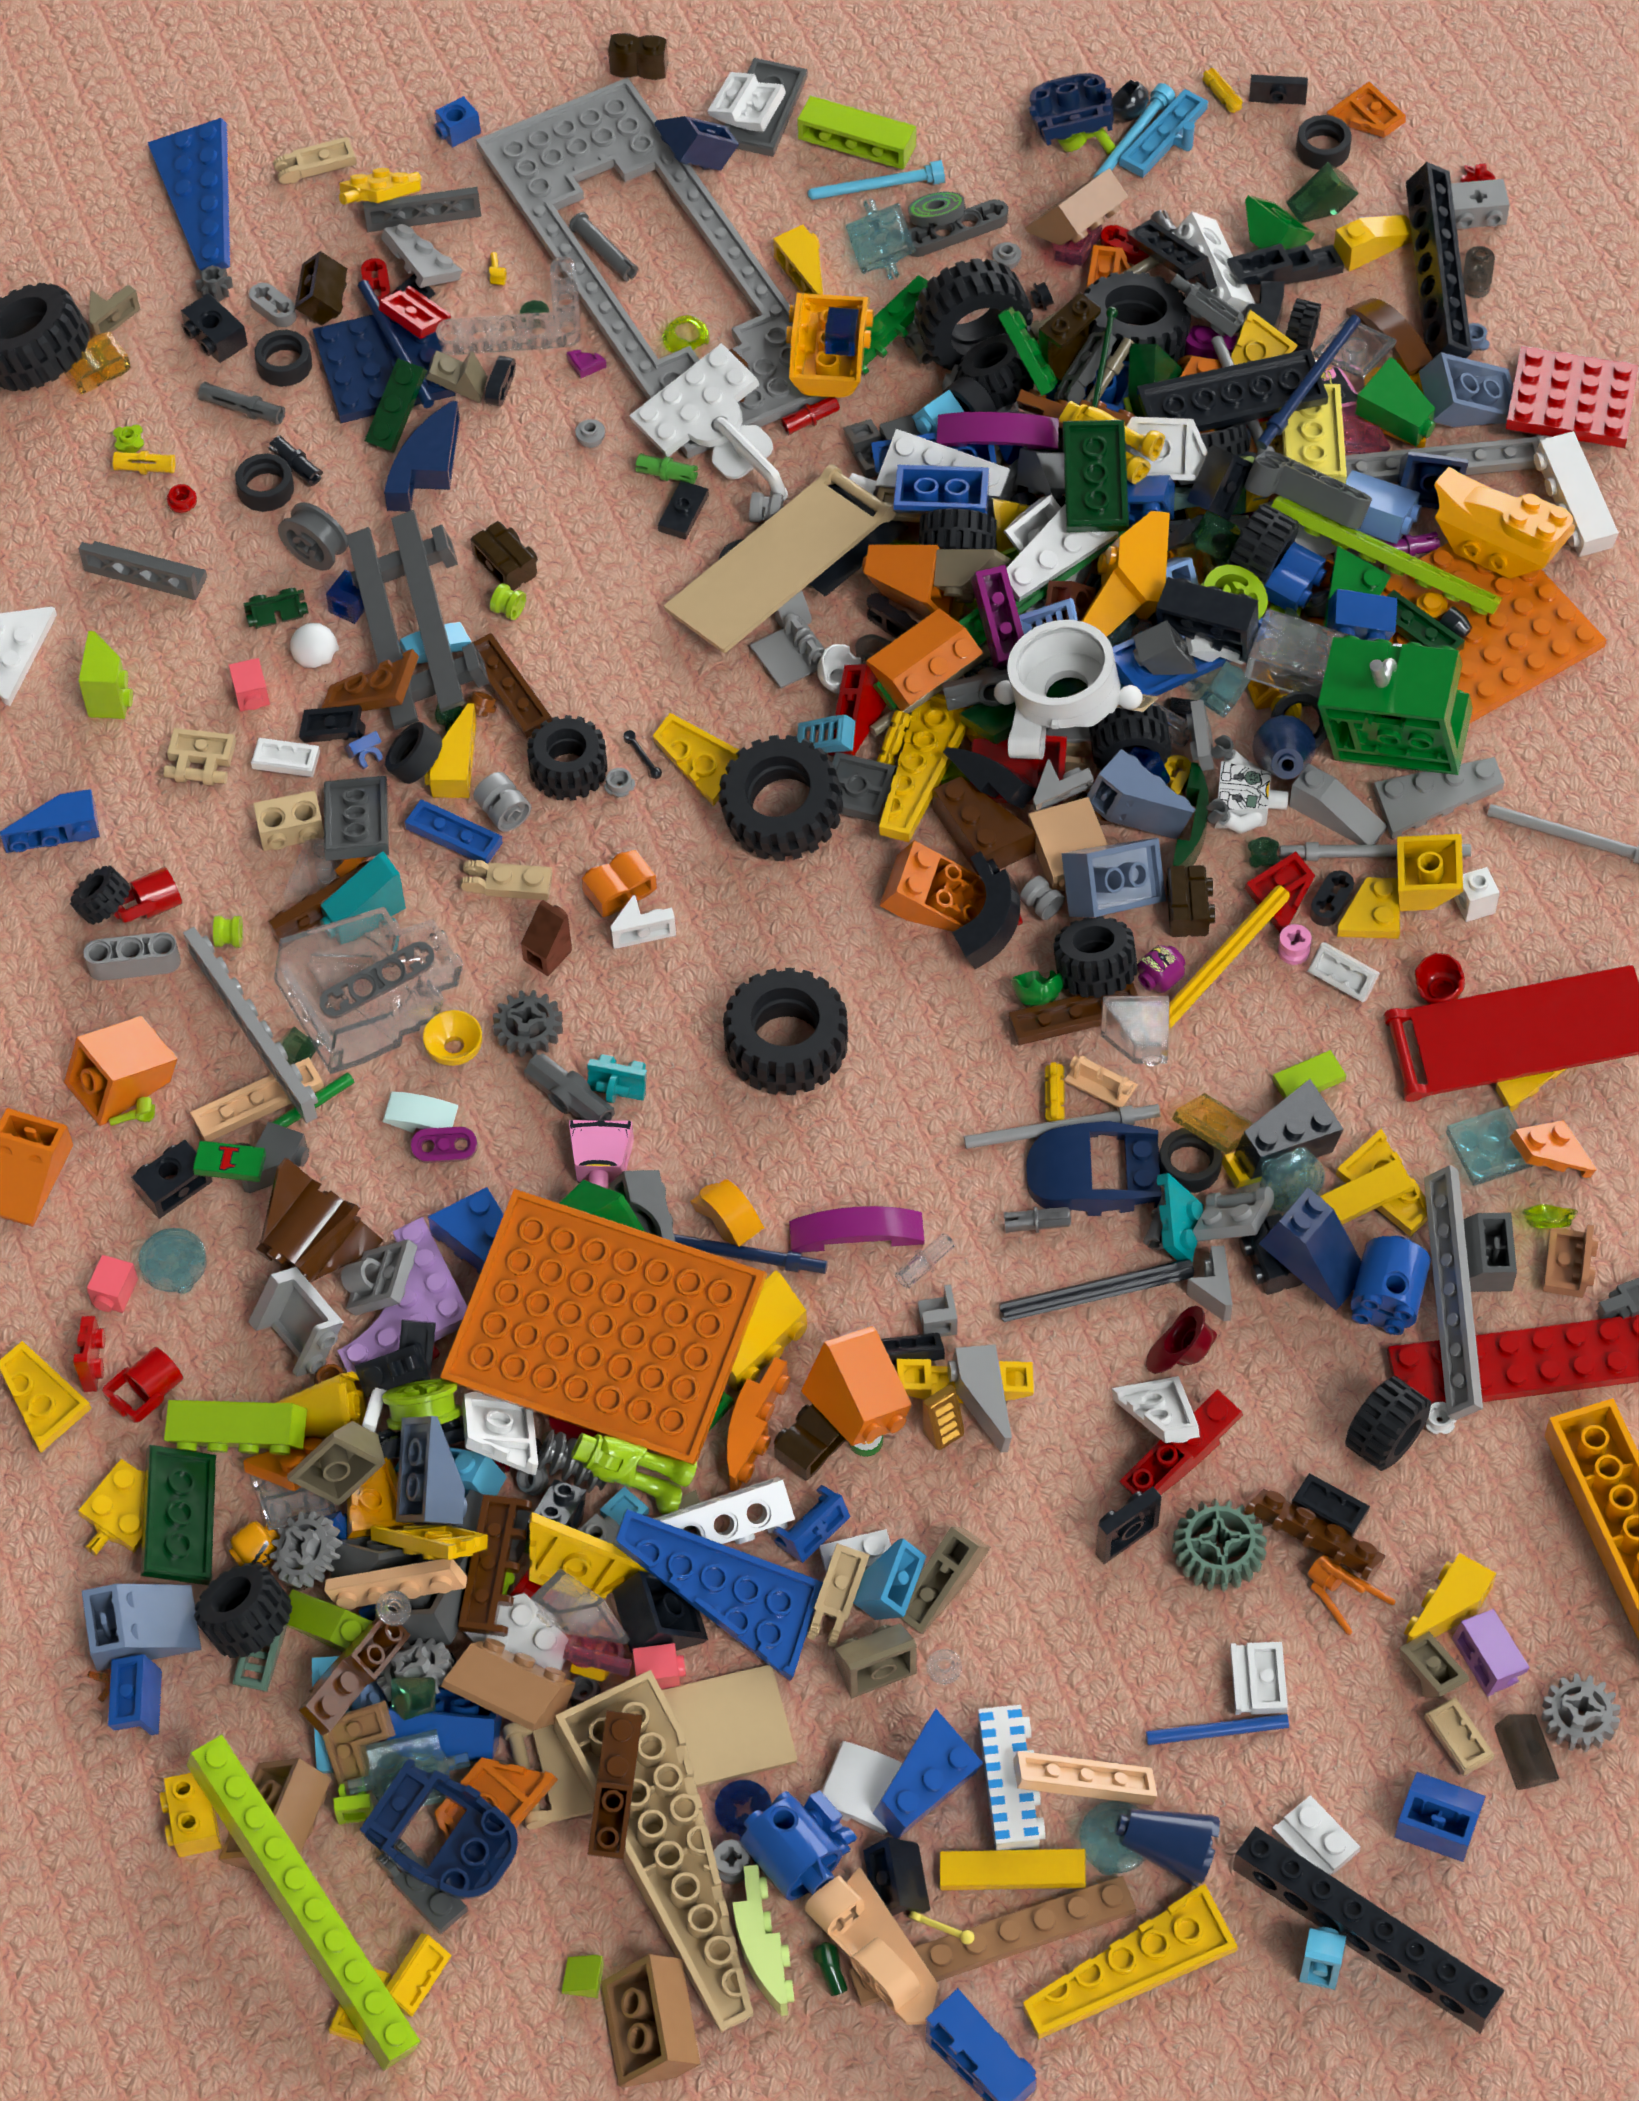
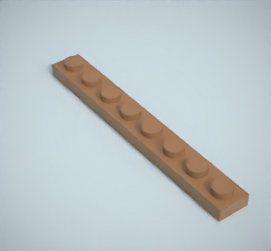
[849,1876,1136,2008]

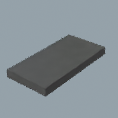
[725,58,808,157]
[324,776,389,861]

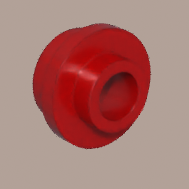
[167,484,197,513]

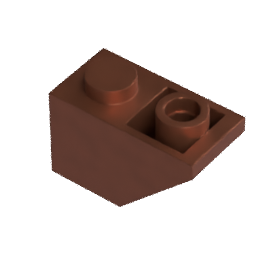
[521,900,572,976]

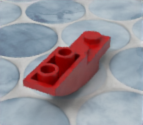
[1119,1389,1243,1495]

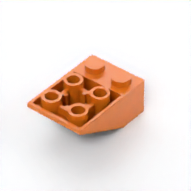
[879,840,986,932]
[0,1108,73,1227]

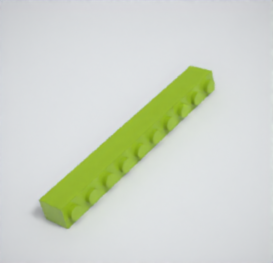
[186,1734,421,2071]

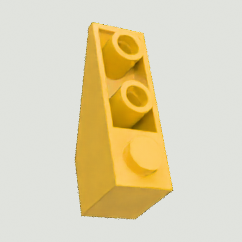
[1404,1553,1497,1644]

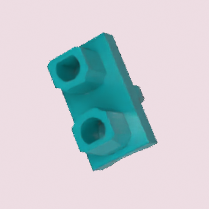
[587,1054,647,1103]

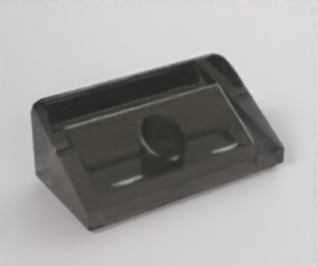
[1495,1714,1560,1790]

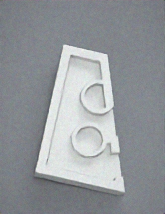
[1112,1376,1200,1443]

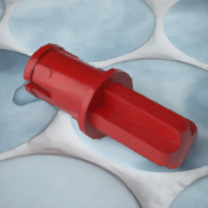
[781,397,840,435]

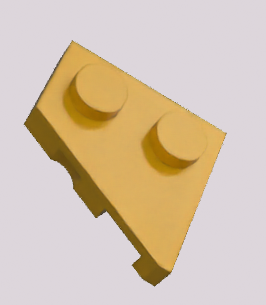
[1337,877,1400,939]

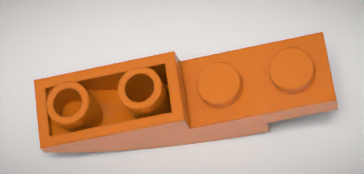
[727,1357,791,1491]

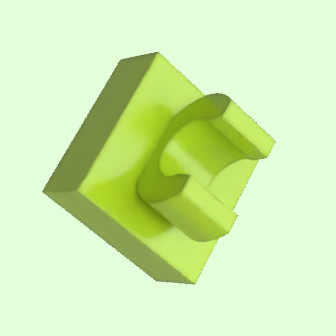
[333,1782,373,1825]

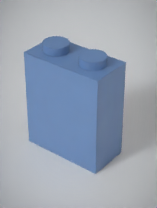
[1346,470,1422,544]

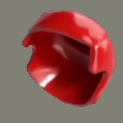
[1415,953,1465,1004]

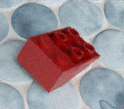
[970,735,1067,806]

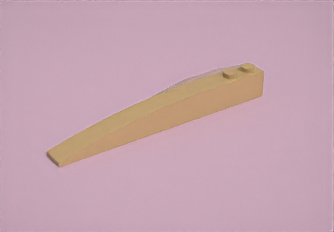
[554,1670,754,2033]

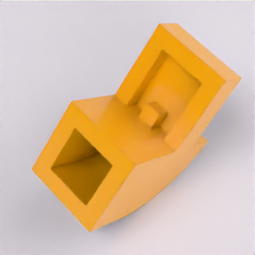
[690,1179,764,1247]

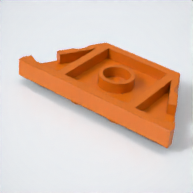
[434,1757,558,1842]

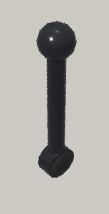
[623,730,662,779]

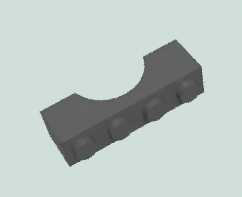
[610,1170,675,1241]

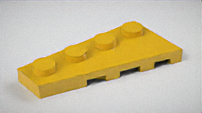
[1231,310,1298,365]

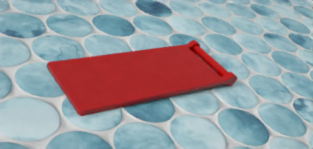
[1383,965,1639,1102]

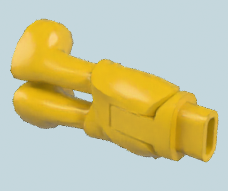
[1059,401,1165,484]

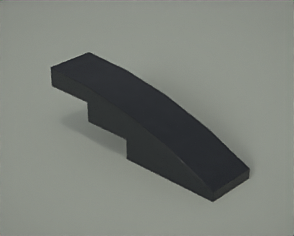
[1227,244,1344,285]

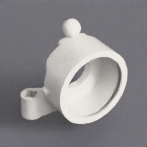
[994,620,1143,759]

